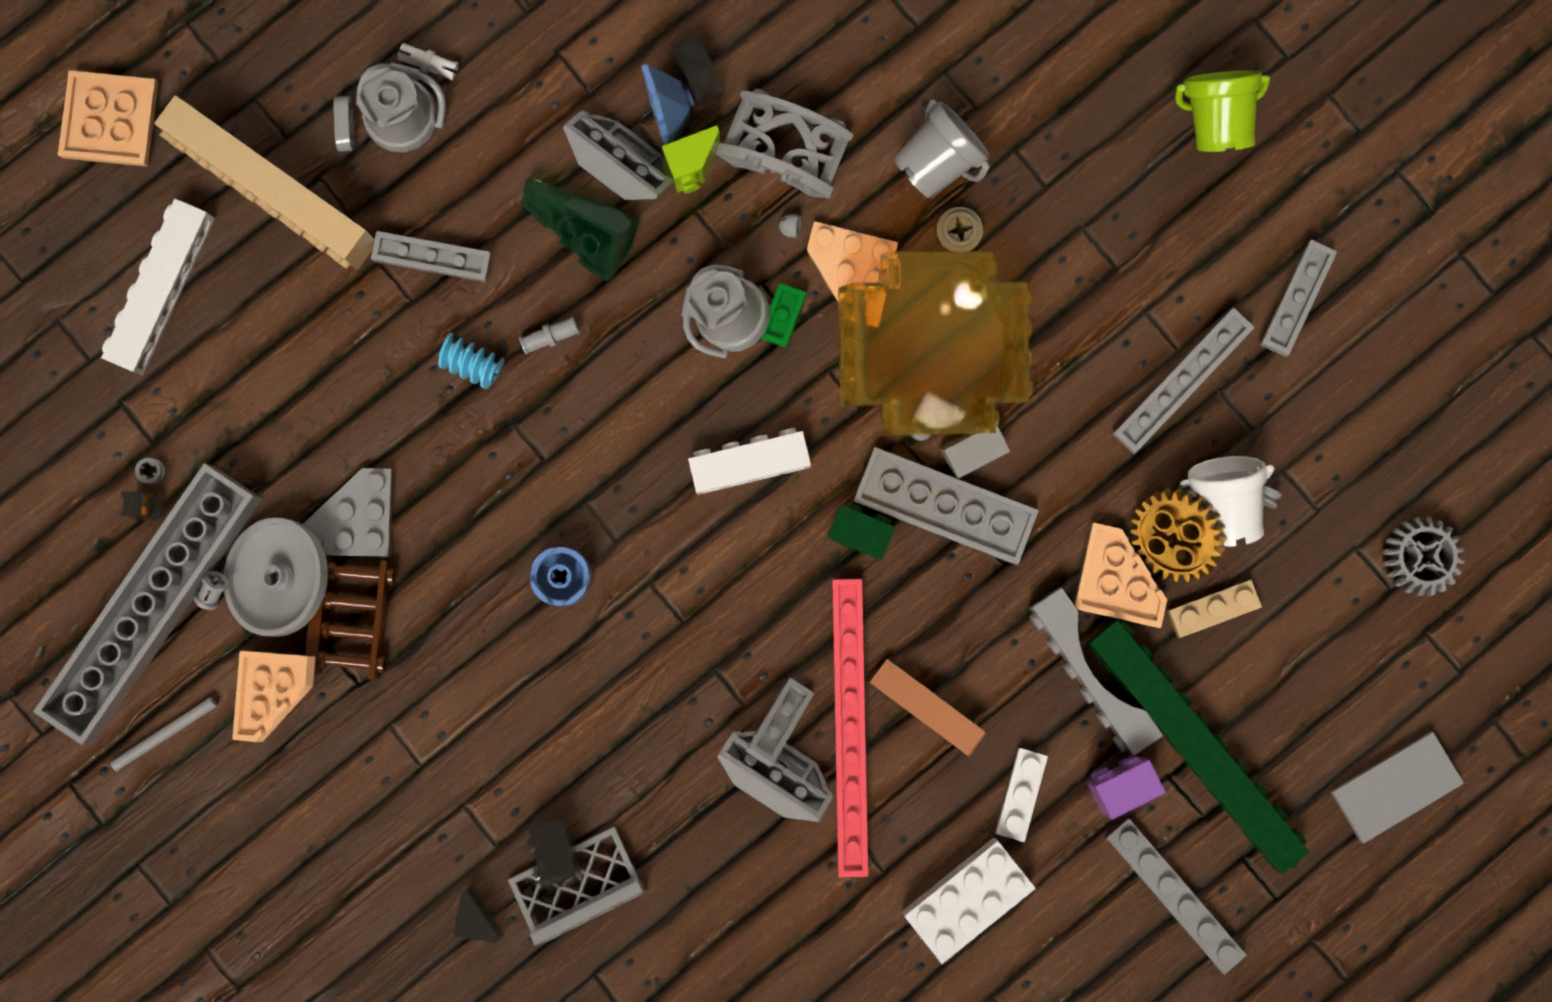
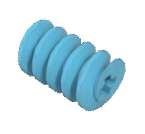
[438,333,504,389]

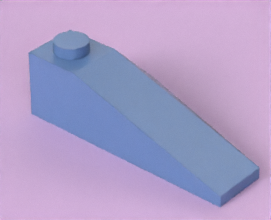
[642,64,694,145]

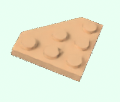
[807,221,898,328]
[1074,523,1167,628]
[232,651,316,742]

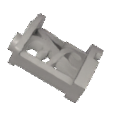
[715,89,854,198]

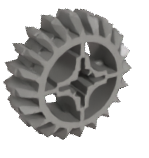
[1382,517,1465,596]

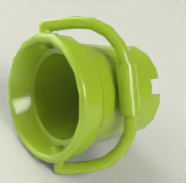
[1175,70,1270,152]

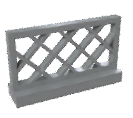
[508,827,647,946]

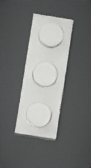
[995,747,1048,842]

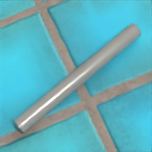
[110,697,217,772]

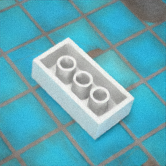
[902,837,1036,964]

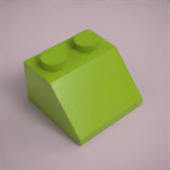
[662,125,720,193]

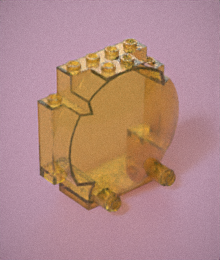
[838,252,1033,435]

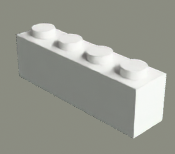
[688,428,811,495]

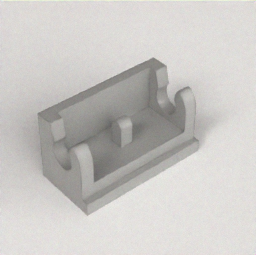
[939,421,1010,479]

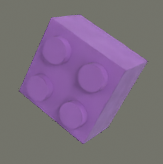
[1086,755,1166,820]

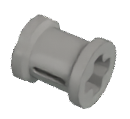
[193,571,229,610]

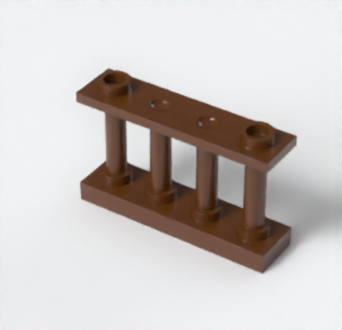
[305,555,396,679]

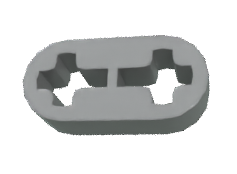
[334,96,355,152]

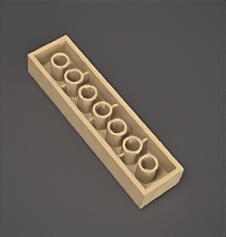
[154,95,375,270]

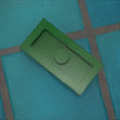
[760,283,807,348]

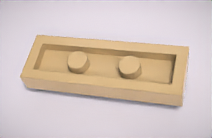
[1167,580,1262,638]

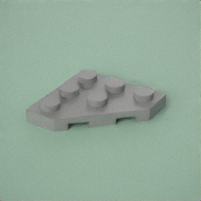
[303,468,393,557]

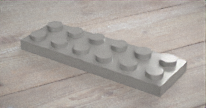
[853,447,1039,565]

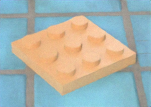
[58,70,159,167]

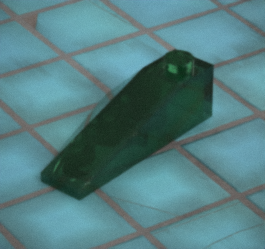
[521,178,639,282]

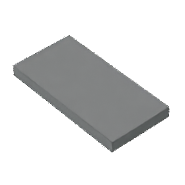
[1330,732,1464,844]

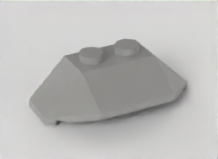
[563,110,673,200]
[717,731,833,822]

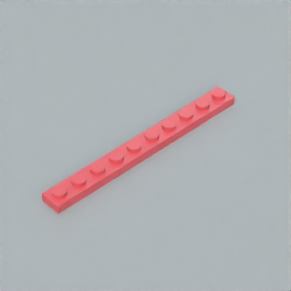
[832,579,868,877]

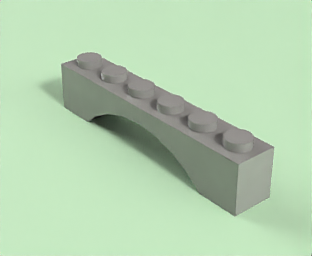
[1029,588,1163,756]

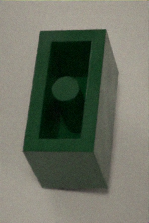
[827,502,896,561]

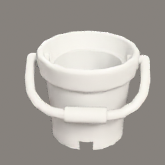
[1179,456,1274,547]

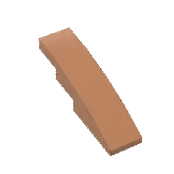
[870,659,986,757]

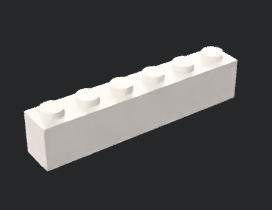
[101,199,215,376]

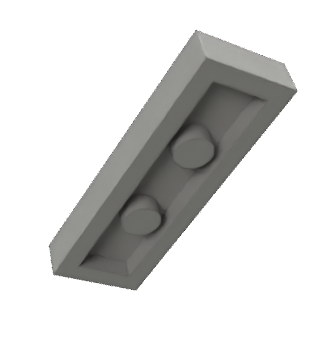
[745,678,814,767]

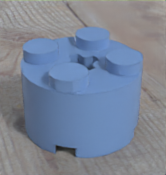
[530,547,593,607]

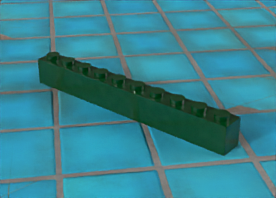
[1086,620,1310,875]

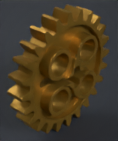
[1130,488,1227,582]

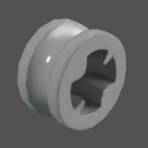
[135,458,166,485]
[1263,485,1282,509]

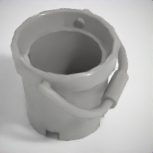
[356,62,446,152]
[893,99,990,199]
[681,264,770,358]

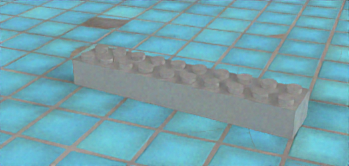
[33,463,262,745]

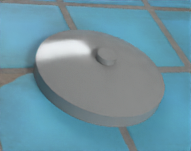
[224,518,328,637]

